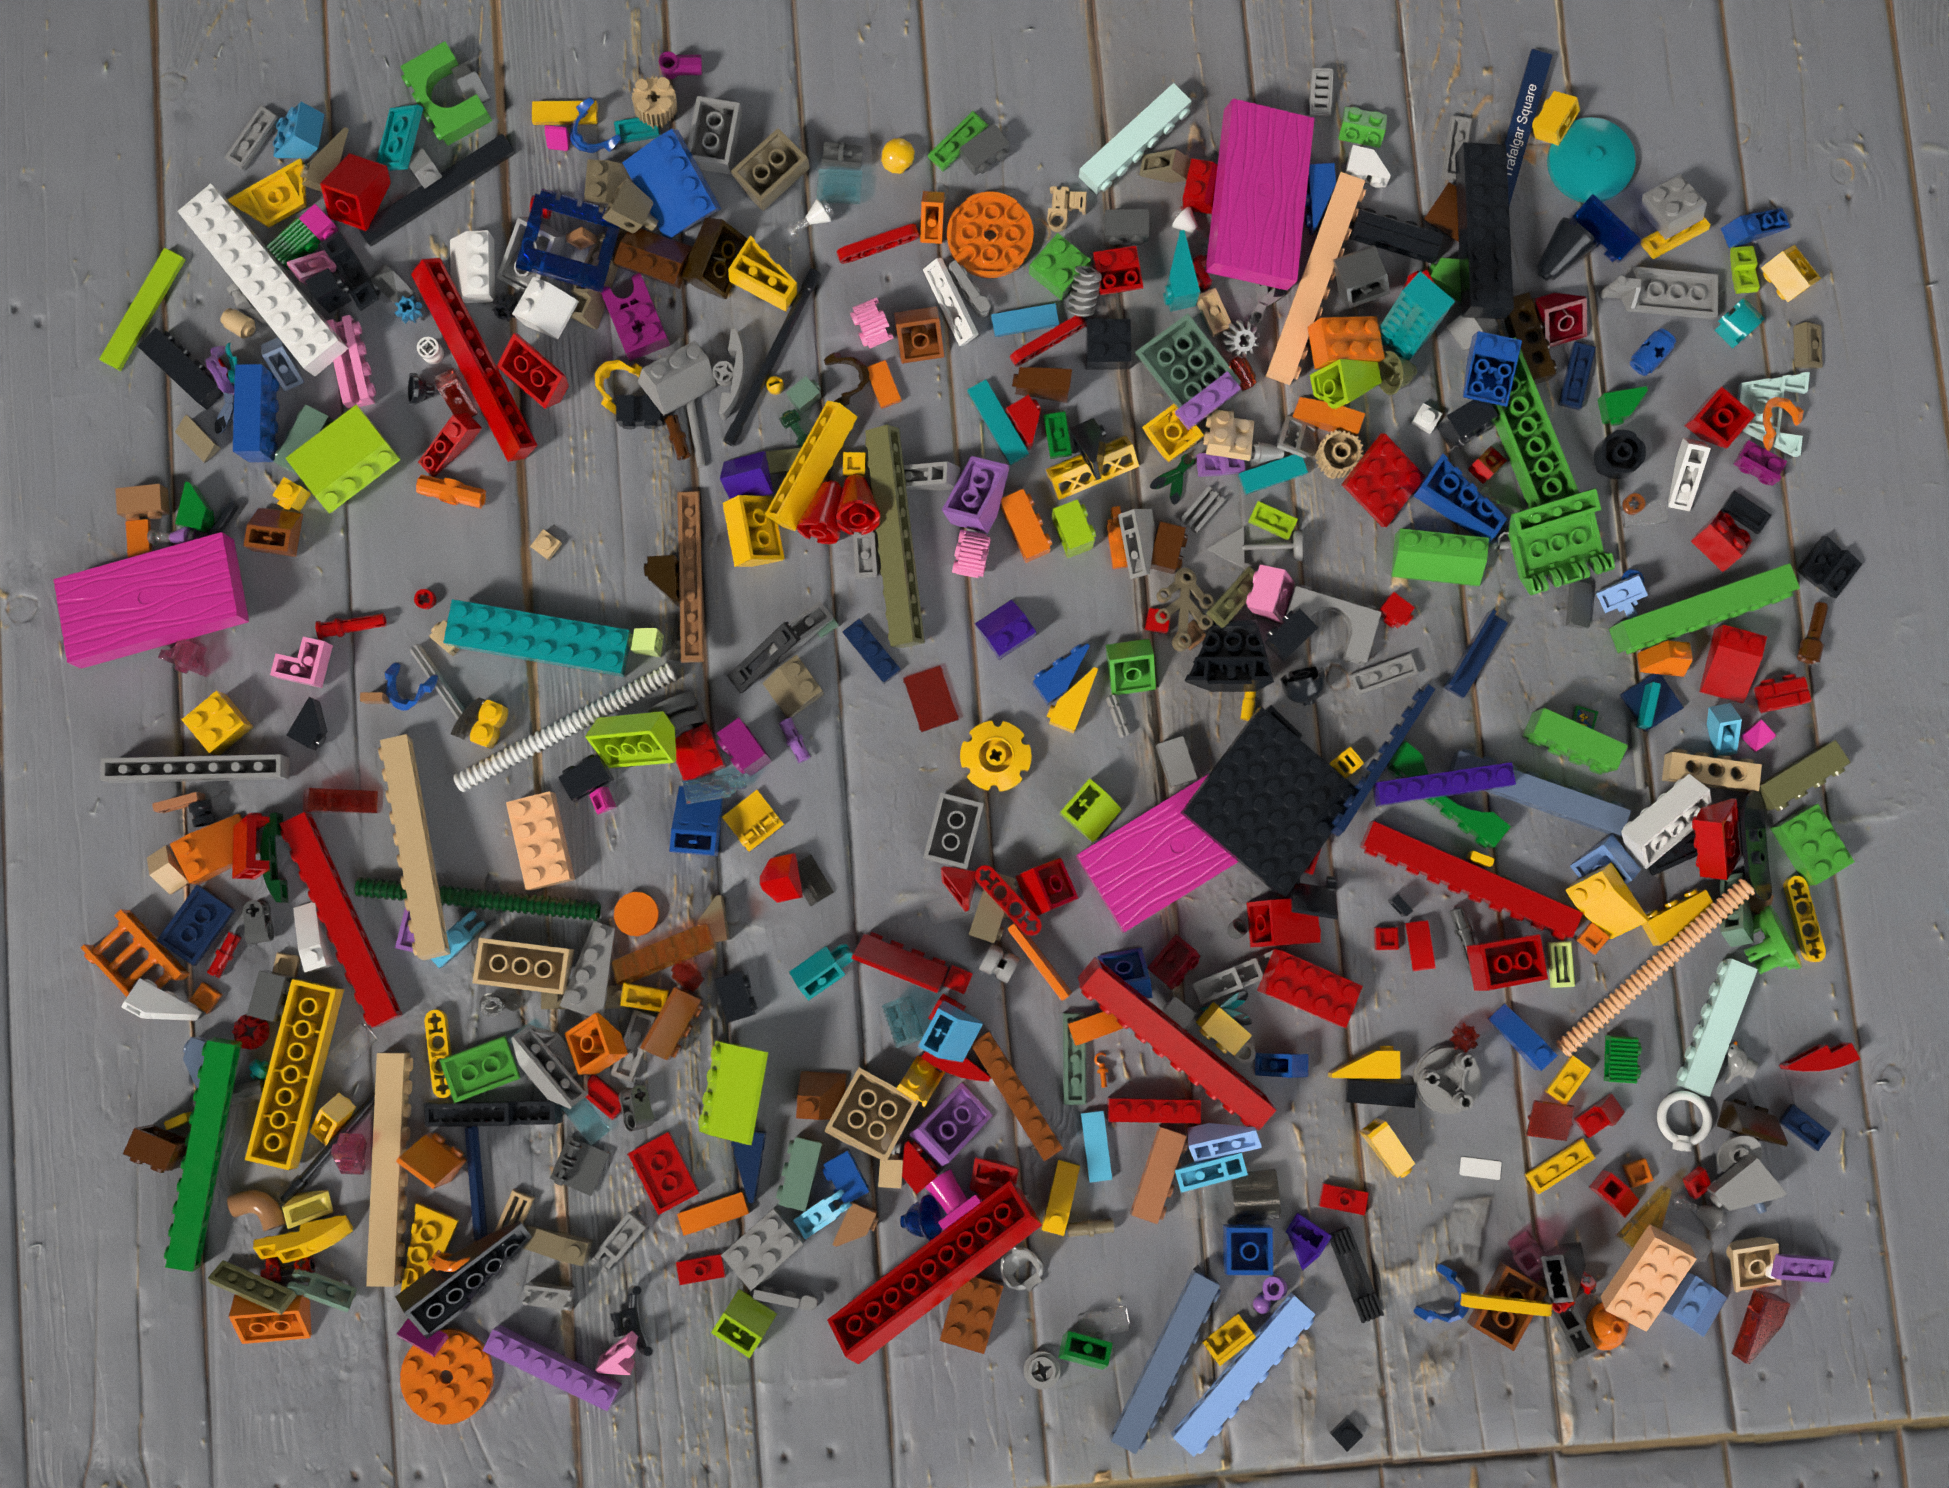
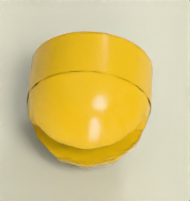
[766,376,784,395]

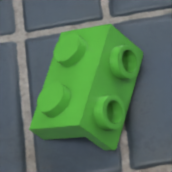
[1338,106,1387,148]

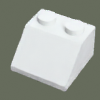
[512,277,579,339]

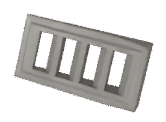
[1309,68,1333,117]

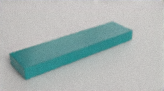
[967,379,1029,466]

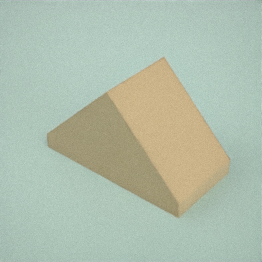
[147,845,189,895]

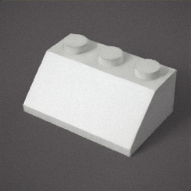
[450,230,495,303]

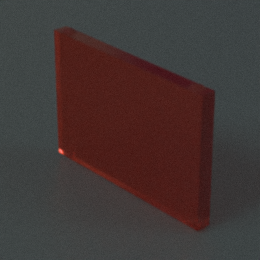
[903,666,959,733]

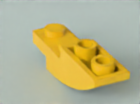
[253,1215,353,1263]

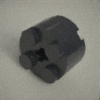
[1594,430,1646,479]

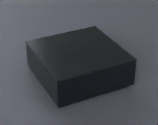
[1388,894,1413,917]

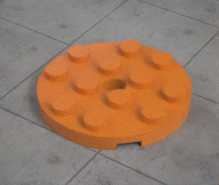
[947,192,1034,278]
[400,1328,494,1425]

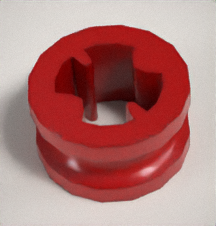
[414,589,436,610]

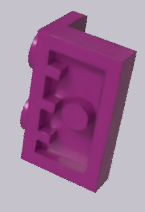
[1733,440,1787,486]

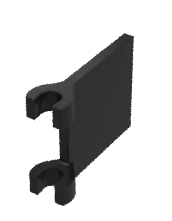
[1290,876,1338,920]

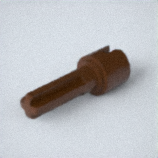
[1797,602,1828,664]

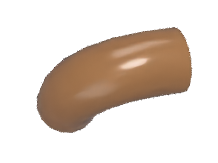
[227,1190,286,1232]

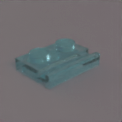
[817,169,862,204]

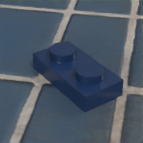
[1779,1104,1831,1151]

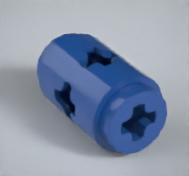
[1630,328,1676,376]

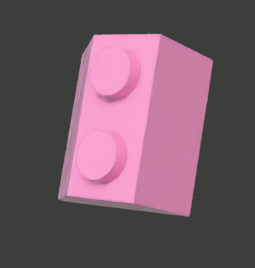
[1246,565,1295,624]

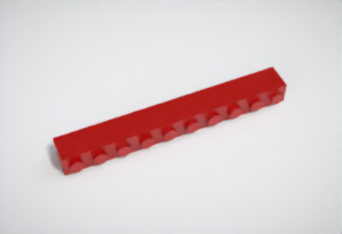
[411,258,538,462]
[280,812,403,1028]
[1360,821,1583,940]

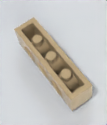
[1662,749,1762,793]

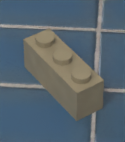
[969,871,1018,944]

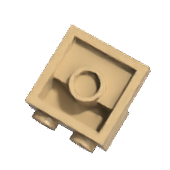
[1203,409,1254,461]

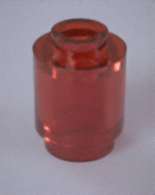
[1229,356,1257,391]
[671,960,705,992]

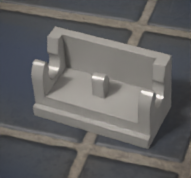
[522,1281,575,1311]

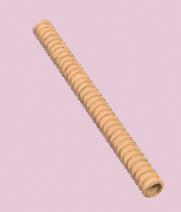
[1556,879,1755,1057]

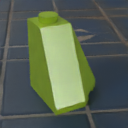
[1310,359,1382,409]

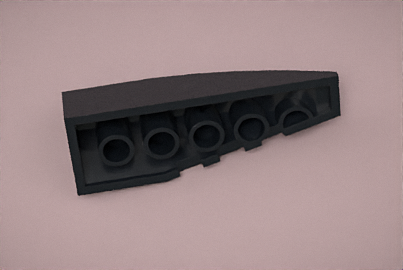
[395,1221,532,1339]

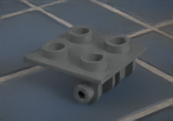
[549,1136,610,1196]

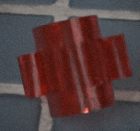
[1449,1023,1480,1053]

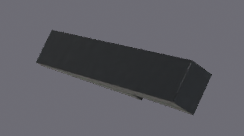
[424,1100,563,1127]

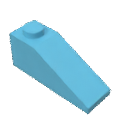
[1175,1152,1248,1193]

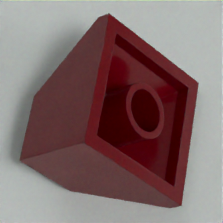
[1534,293,1587,347]

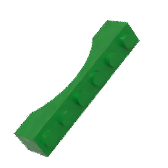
[1387,741,1511,849]

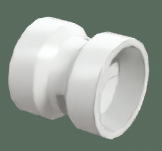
[417,337,444,364]

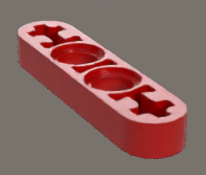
[836,224,920,264]
[1010,315,1086,367]
[974,865,1042,936]

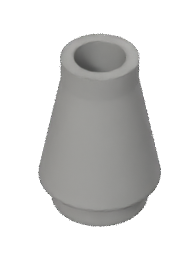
[1250,441,1284,464]

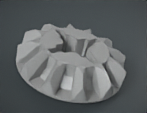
[1024,1351,1060,1389]

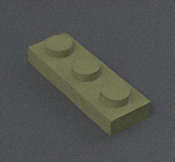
[1206,566,1255,628]

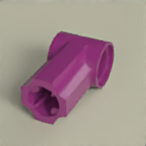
[658,51,702,79]

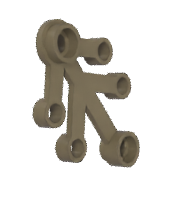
[1155,568,1214,652]

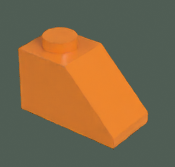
[920,191,945,244]
[1637,640,1693,677]

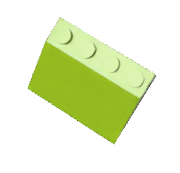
[285,404,401,514]
[698,1041,768,1145]

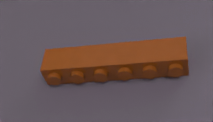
[971,1031,1063,1161]

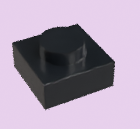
[1330,1417,1363,1452]

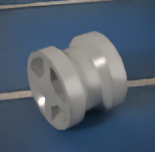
[712,361,734,387]

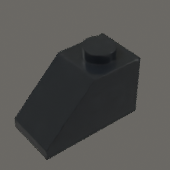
[286,697,328,751]

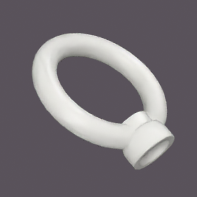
[1657,1091,1712,1152]

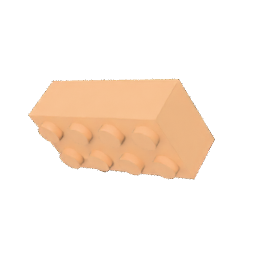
[506,791,575,891]
[1601,1224,1697,1332]

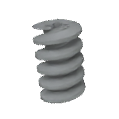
[1067,266,1102,317]

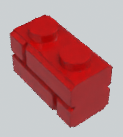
[1754,674,1811,713]

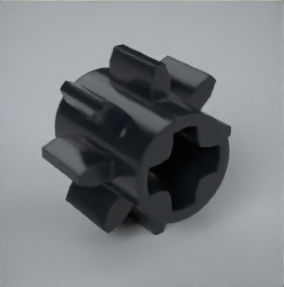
[492,292,518,322]

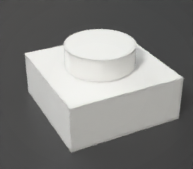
[1411,403,1442,434]

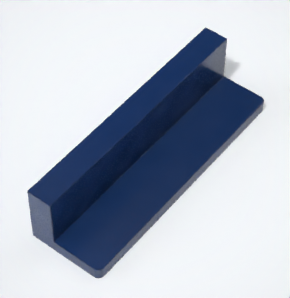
[1443,609,1508,699]

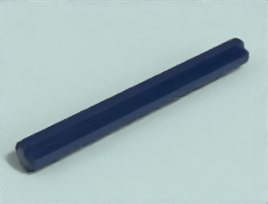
[465,1126,488,1241]

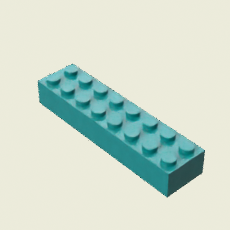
[443,599,632,677]

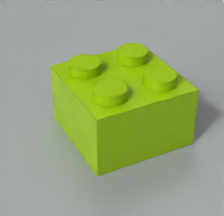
[1051,499,1096,558]

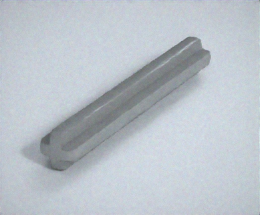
[410,644,468,720]

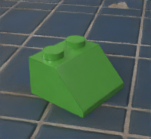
[1106,639,1156,695]

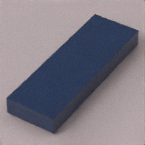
[1558,341,1596,410]

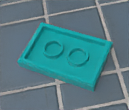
[376,104,423,171]

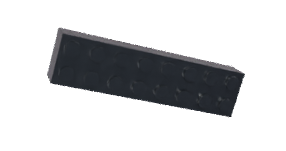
[1455,142,1514,319]

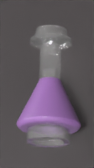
[147,526,201,546]

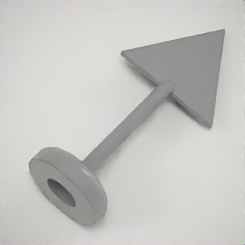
[1207,527,1303,569]

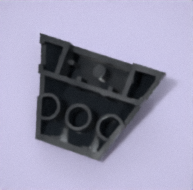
[1185,620,1274,692]

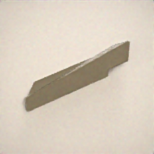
[570,225,628,329]

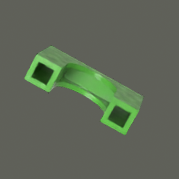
[400,41,492,146]

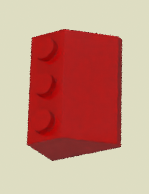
[496,332,569,409]
[1692,799,1742,880]

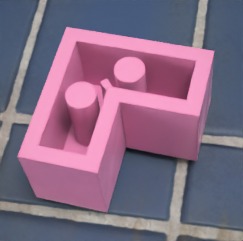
[270,637,333,688]

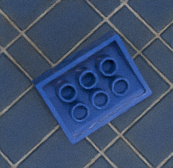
[622,129,722,239]

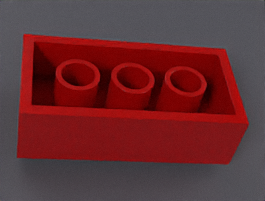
[1257,949,1363,1028]

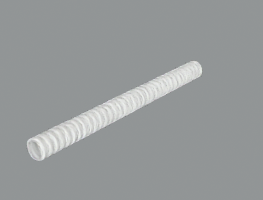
[453,663,677,792]

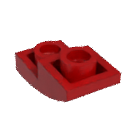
[1405,920,1436,971]

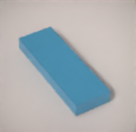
[991,303,1059,337]

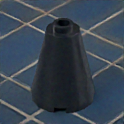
[1537,217,1597,281]

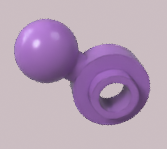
[1253,1276,1287,1314]

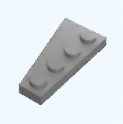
[560,921,616,1017]

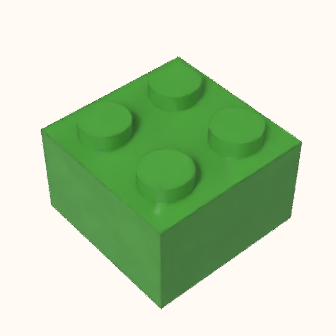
[1029,233,1091,301]

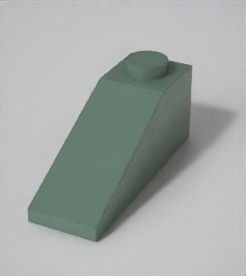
[1720,873,1754,947]

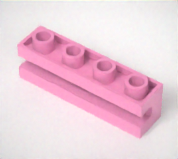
[326,315,376,409]

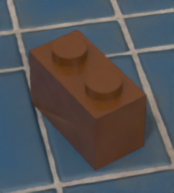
[1150,521,1188,574]

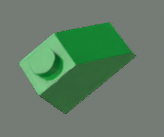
[1597,386,1648,426]
[175,482,215,534]

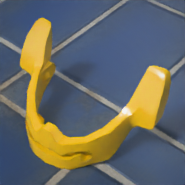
[595,360,642,415]

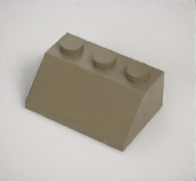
[730,128,810,211]

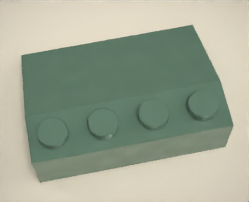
[1135,313,1241,409]

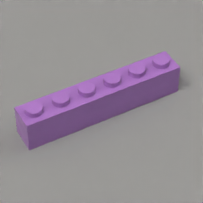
[482,1325,622,1411]

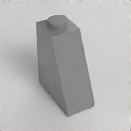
[1707,1154,1787,1211]

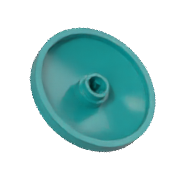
[1547,117,1636,204]

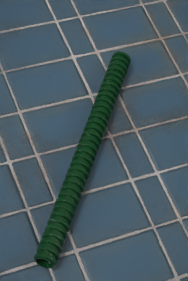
[354,877,601,921]

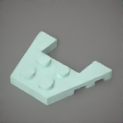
[1737,372,1810,457]

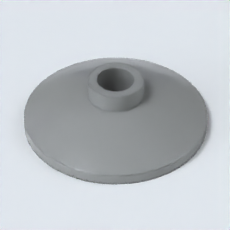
[1717,1134,1762,1173]

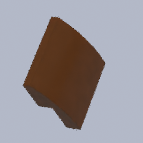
[1424,182,1459,242]

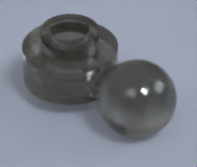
[479,993,522,1017]

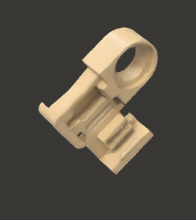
[1047,186,1087,232]

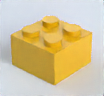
[181,690,253,756]

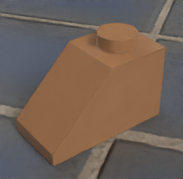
[832,1200,879,1247]

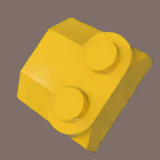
[1142,404,1204,463]

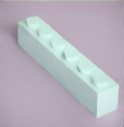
[1079,83,1192,195]
[1676,959,1758,1097]

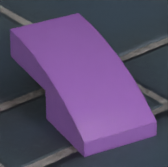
[1196,453,1245,477]

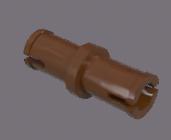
[664,415,691,461]

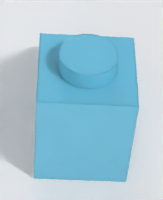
[1707,703,1742,758]

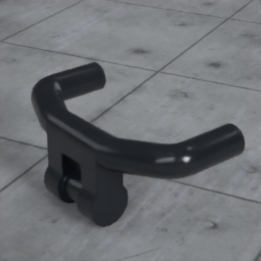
[610,1285,653,1356]

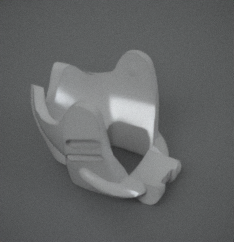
[1000,1247,1044,1292]

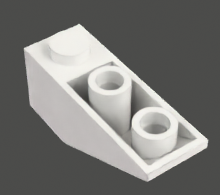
[121,978,202,1021]

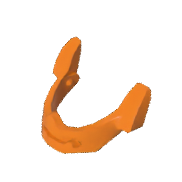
[1762,397,1804,451]
[428,1250,470,1272]

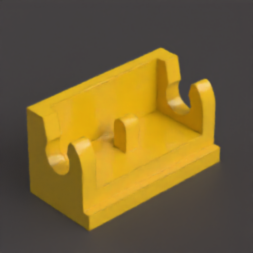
[1202,1313,1256,1366]

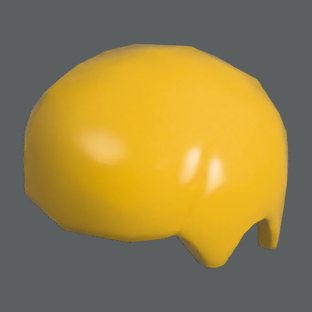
[881,137,915,174]

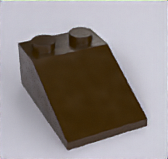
[1716,1098,1788,1147]

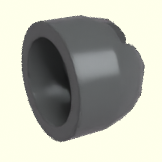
[1228,919,1247,939]

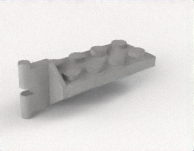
[1599,266,1718,319]

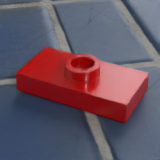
[1318,1183,1369,1216]
[676,1253,726,1286]

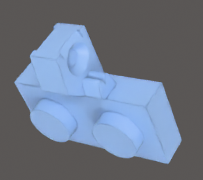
[1596,574,1648,619]

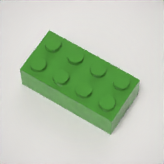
[1522,708,1628,775]

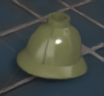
[1378,351,1417,395]

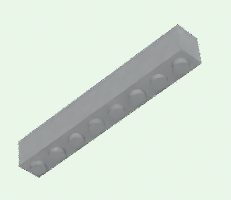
[100,754,290,783]

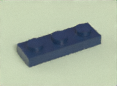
[842,618,901,684]

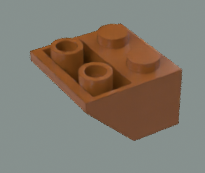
[243,508,303,557]

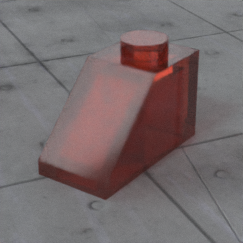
[434,368,478,417]

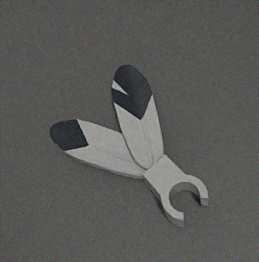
[1249,283,1287,324]

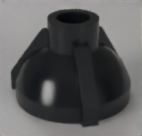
[408,373,435,405]

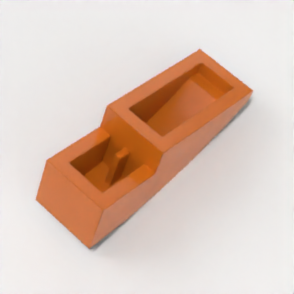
[1292,397,1365,437]
[1068,1011,1123,1046]

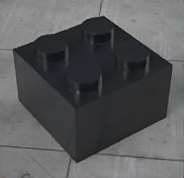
[1086,319,1132,370]
[1437,400,1498,449]

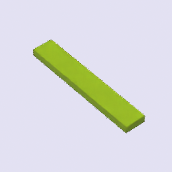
[99,248,186,371]

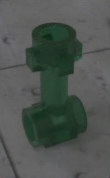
[779,409,810,447]

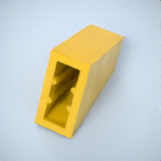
[1359,1118,1415,1178]

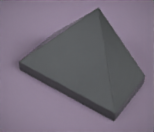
[370,264,416,303]

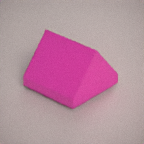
[589,787,616,815]

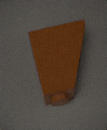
[1012,367,1072,403]

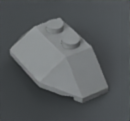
[511,1025,588,1109]

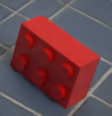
[1466,934,1548,991]

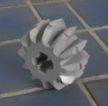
[1222,320,1260,358]

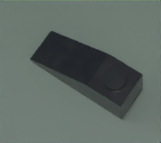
[1069,418,1106,480]

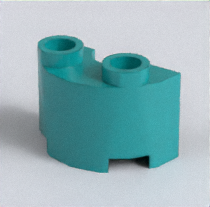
[1715,298,1765,349]

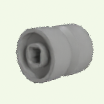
[979,943,1020,984]

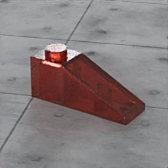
[303,788,378,814]
[1731,1290,1791,1365]

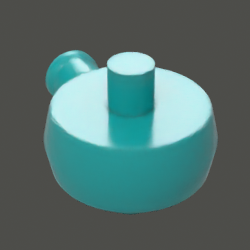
[248,1059,269,1080]

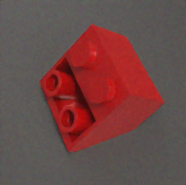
[1092,246,1143,295]
[1691,510,1752,572]

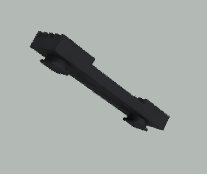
[727,621,801,693]
[1329,1226,1384,1323]

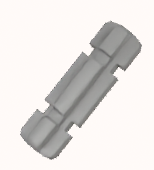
[1106,694,1131,738]

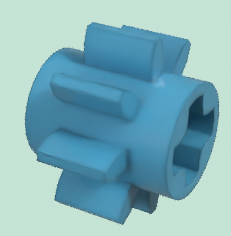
[395,295,423,324]

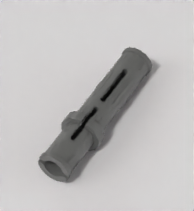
[1449,907,1475,976]

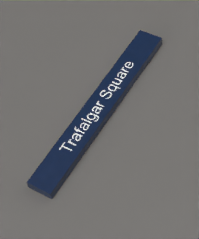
[1504,49,1552,206]

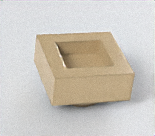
[530,529,562,561]

